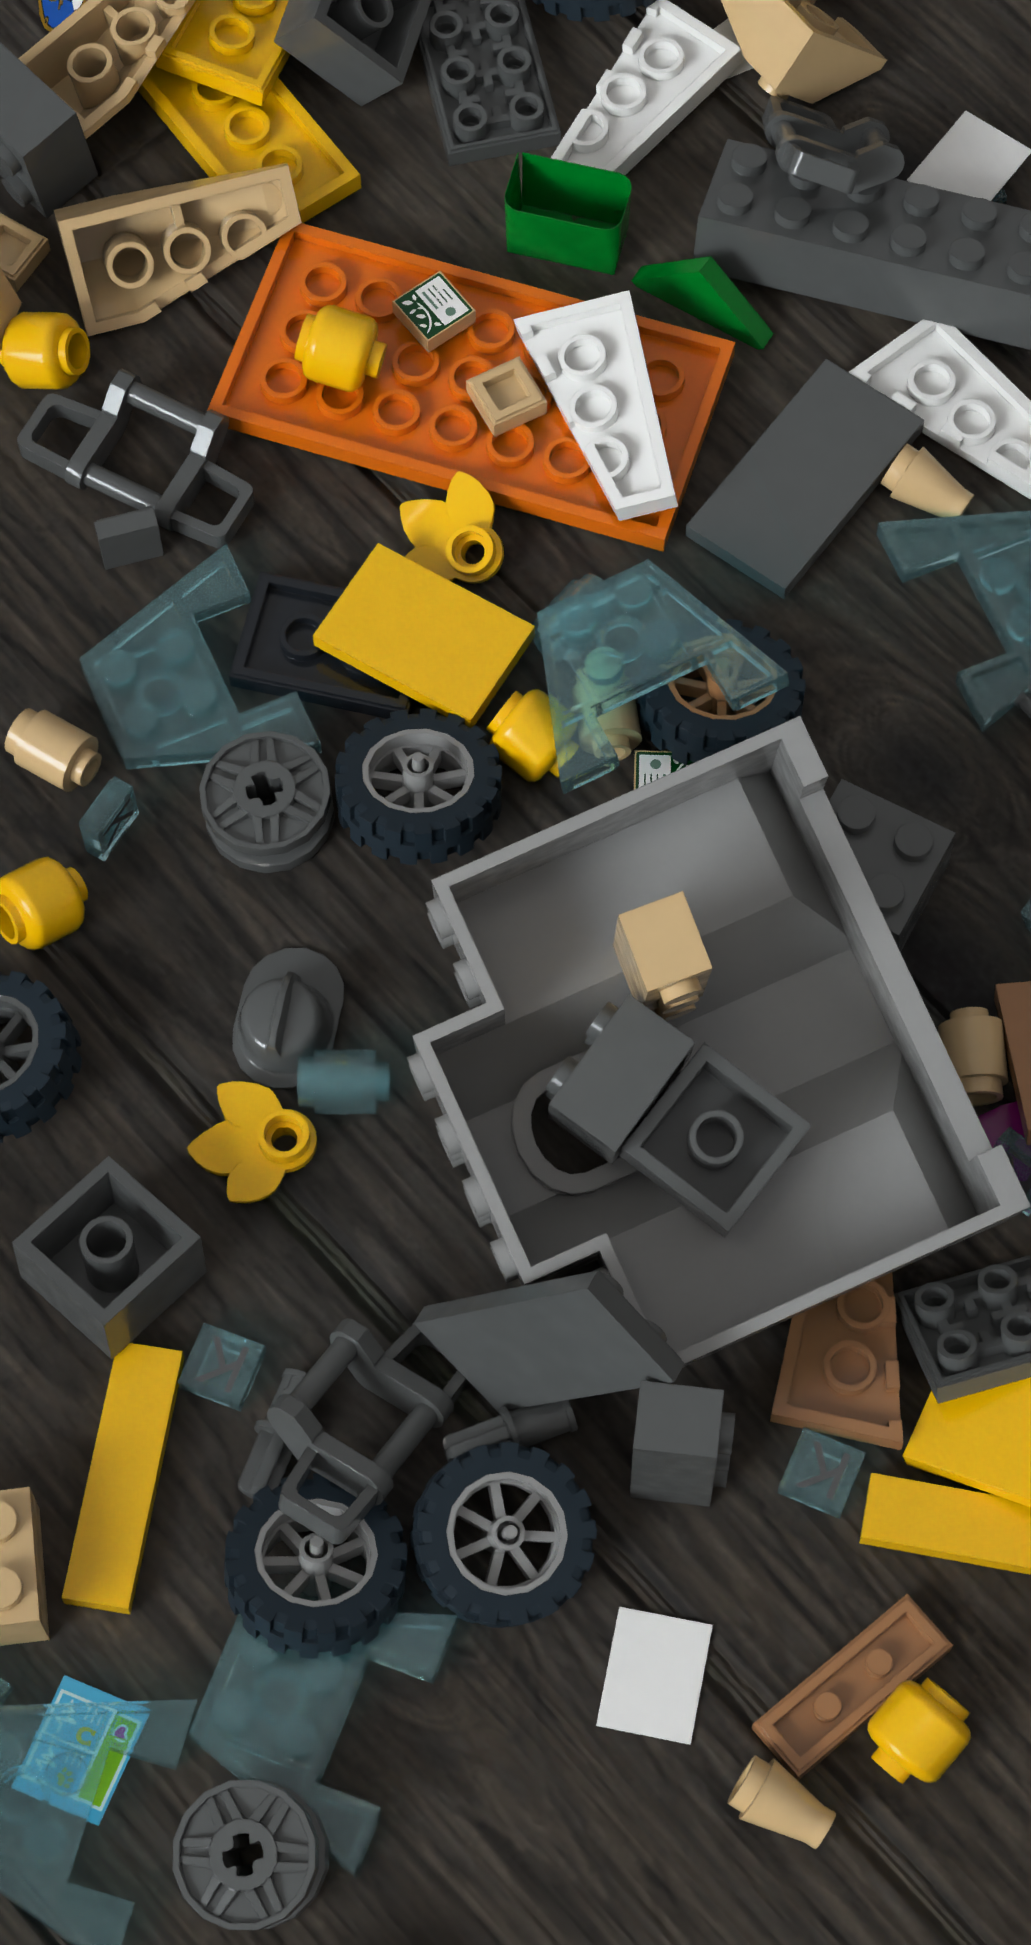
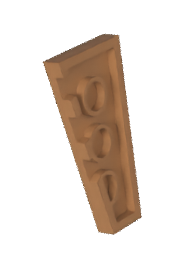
[770,1272,903,1450]

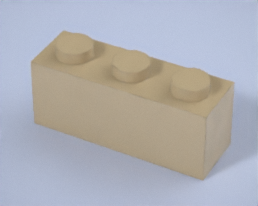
[613,891,712,1021]

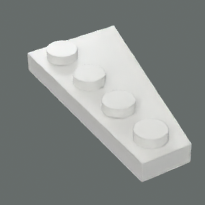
[551,0,742,175]
[513,290,678,521]
[849,319,1031,500]

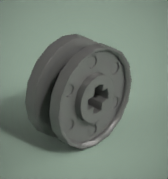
[199,731,335,873]
[173,1780,329,1930]

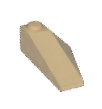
[18,0,196,139]
[721,0,887,104]
[54,163,302,337]

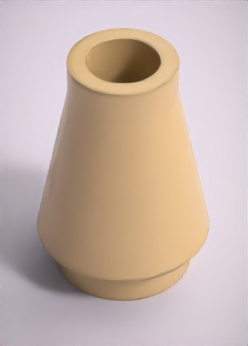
[881,443,974,525]
[727,1755,836,1849]

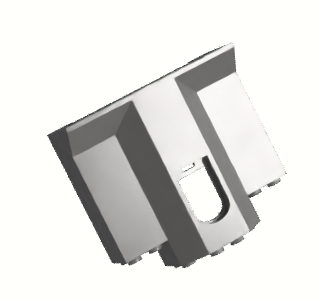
[406,716,1031,1367]

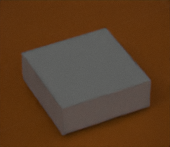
[94,507,164,570]

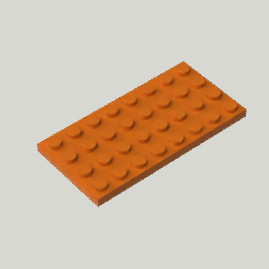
[207,223,736,552]

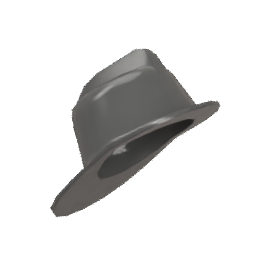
[233,948,344,1089]

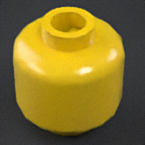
[294,305,387,392]
[0,312,90,390]
[485,689,581,782]
[0,857,88,950]
[868,1677,971,1784]

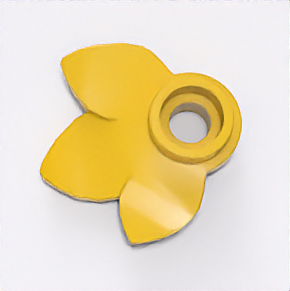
[399,471,504,584]
[187,1081,317,1203]

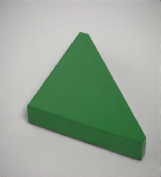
[631,256,773,350]

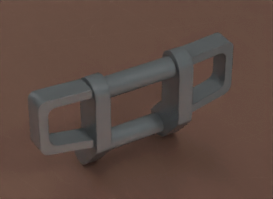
[762,96,905,194]
[17,369,254,549]
[267,1318,470,1544]

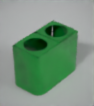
[504,152,632,275]

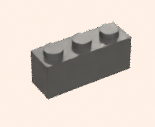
[630,1381,736,1507]

